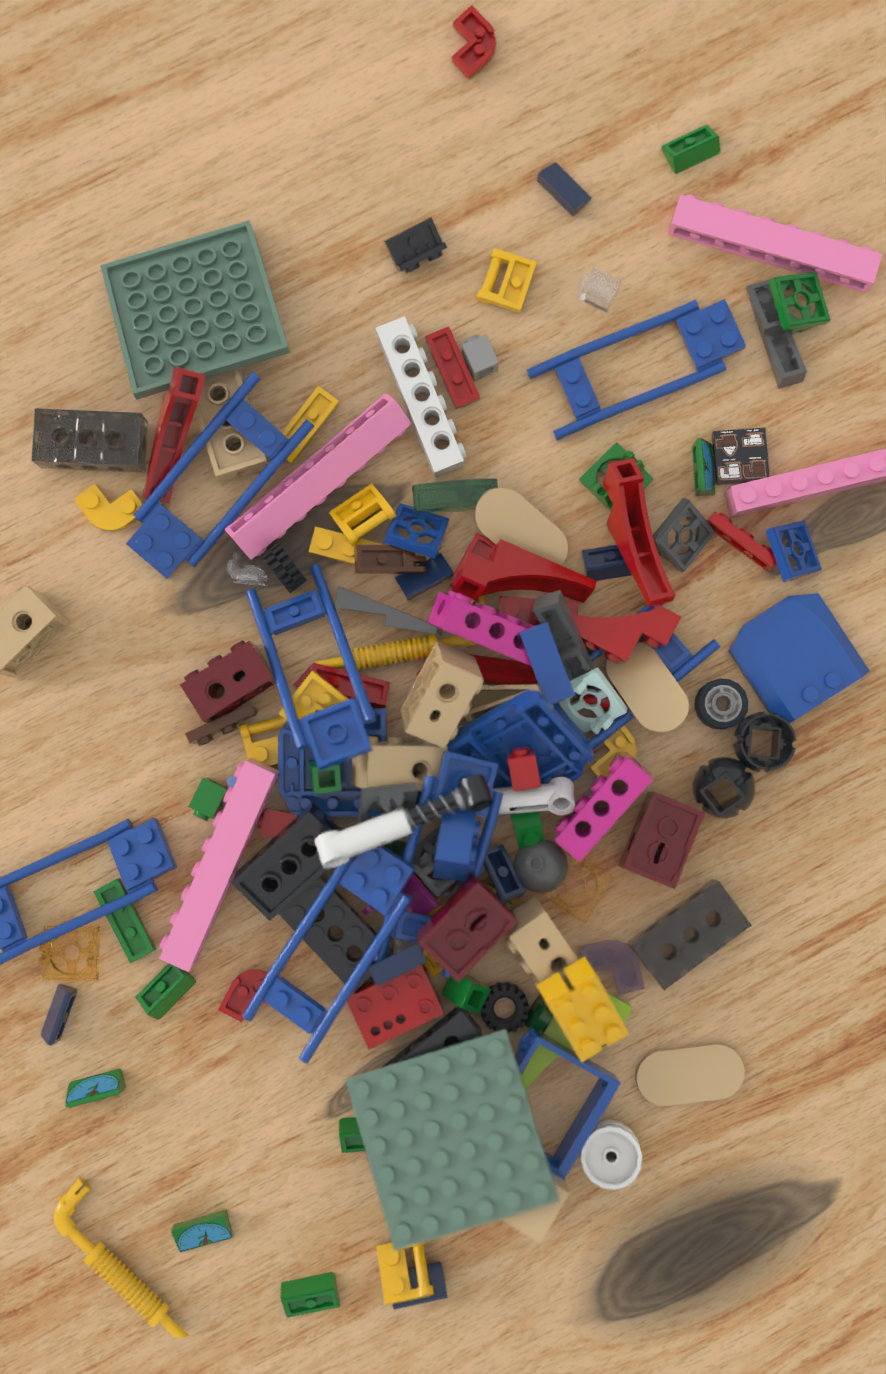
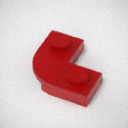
[452,5,496,80]
[218,969,270,1022]

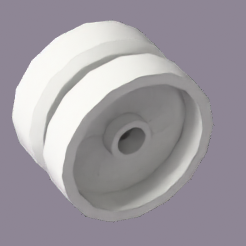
[581,1119,642,1190]

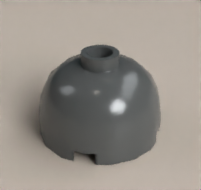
[514,839,569,893]

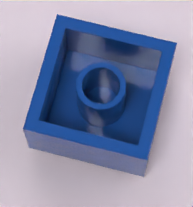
[434,809,481,882]

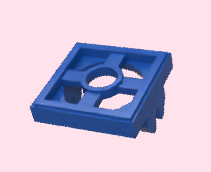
[384,503,449,559]
[766,521,822,583]

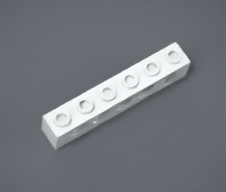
[376,316,467,478]

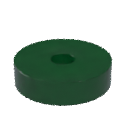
[525,994,554,1032]

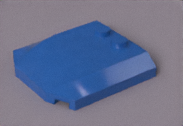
[728,593,870,723]
[448,690,594,788]
[278,708,387,817]

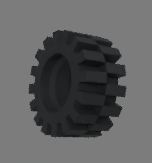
[261,543,307,593]
[480,982,529,1034]

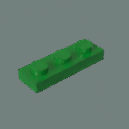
[93,878,156,963]

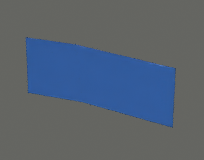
[519,622,575,705]

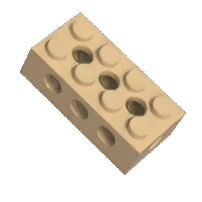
[195,368,269,483]

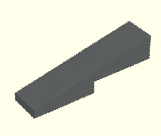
[746,279,807,389]
[335,586,443,635]
[533,590,600,697]

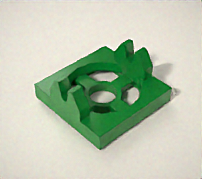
[769,272,831,334]
[579,442,654,511]

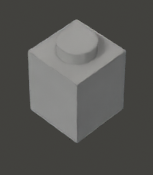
[462,335,499,381]

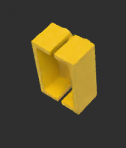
[537,956,629,1063]

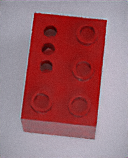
[347,964,444,1049]

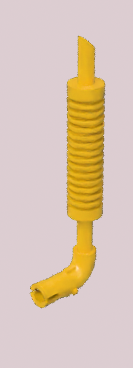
[313,595,486,671]
[53,1177,189,1338]

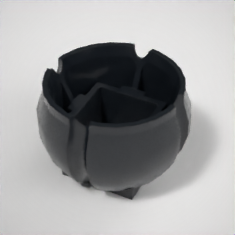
[733,712,796,773]
[693,757,755,818]

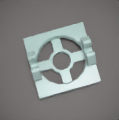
[558,667,628,734]

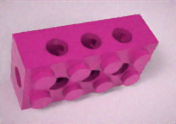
[427,590,535,666]
[554,752,653,862]

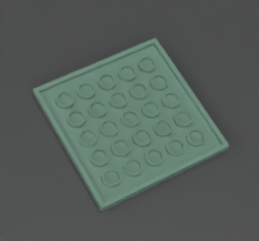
[100,220,290,400]
[346,1029,559,1251]

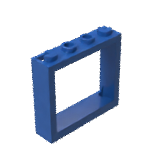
[515,1028,621,1179]

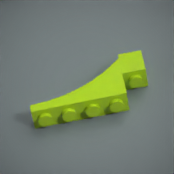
[521,990,633,1091]

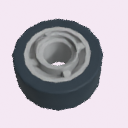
[695,678,748,730]

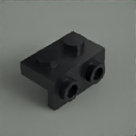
[384,217,447,273]

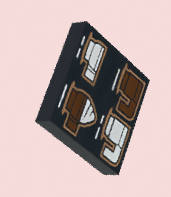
[711,428,770,485]

